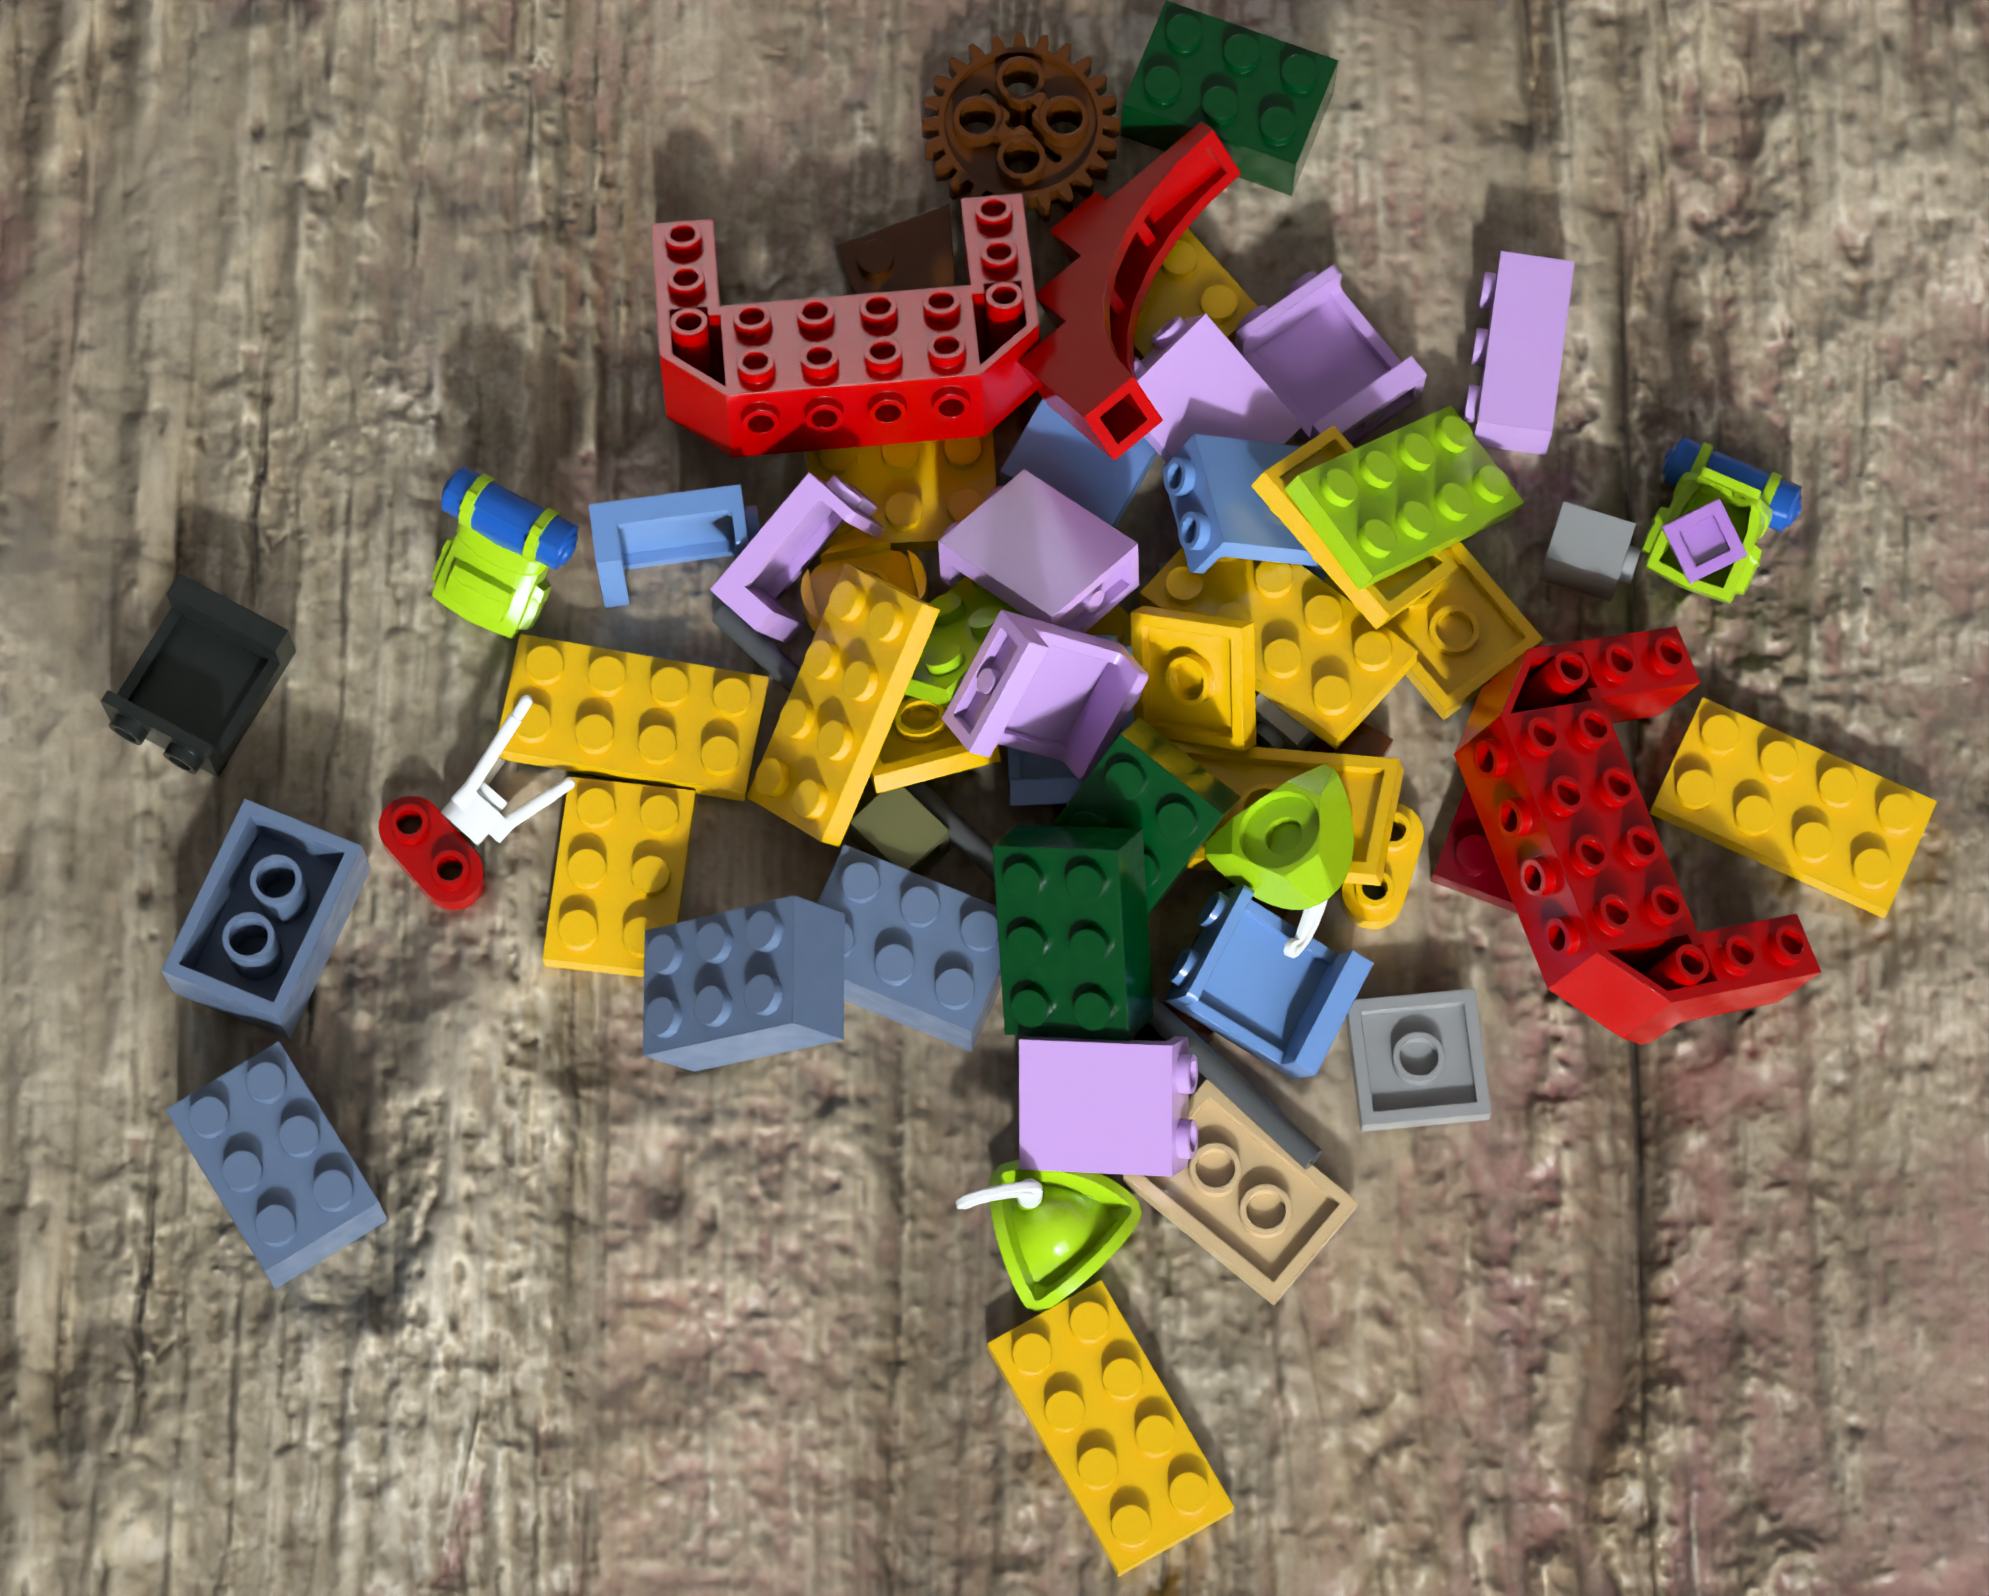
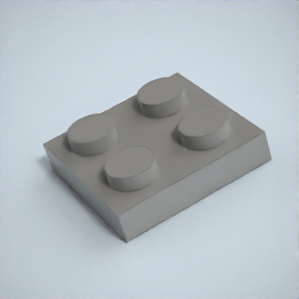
[1346,988,1492,1132]

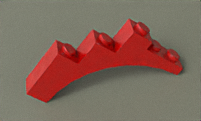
[1018,121,1241,461]

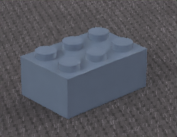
[161,798,371,1040]
[817,844,1002,1052]
[643,895,845,1072]
[165,1041,388,1289]

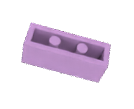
[1463,251,1575,456]

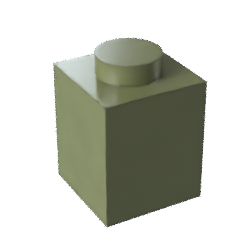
[849,787,950,876]

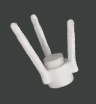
[441,695,575,845]

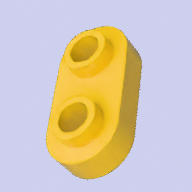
[1340,803,1424,929]

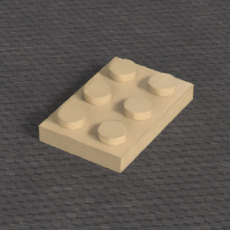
[1123,1079,1358,1306]

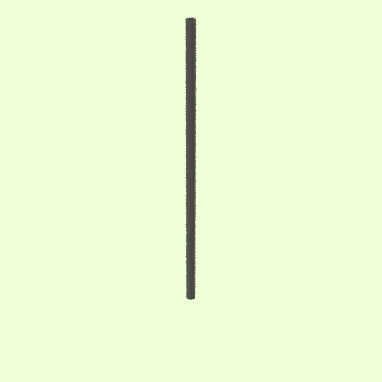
[712,604,1323,1170]

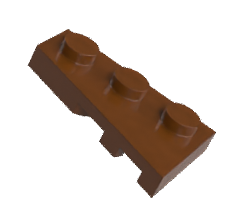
[835,203,955,295]

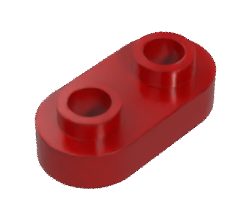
[379,796,485,910]

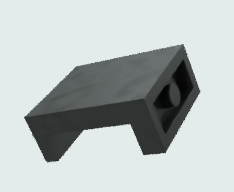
[100,573,296,777]

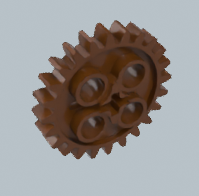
[922,32,1120,222]

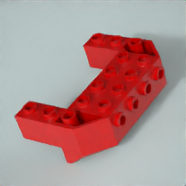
[651,193,1040,457]
[1454,626,1821,1045]

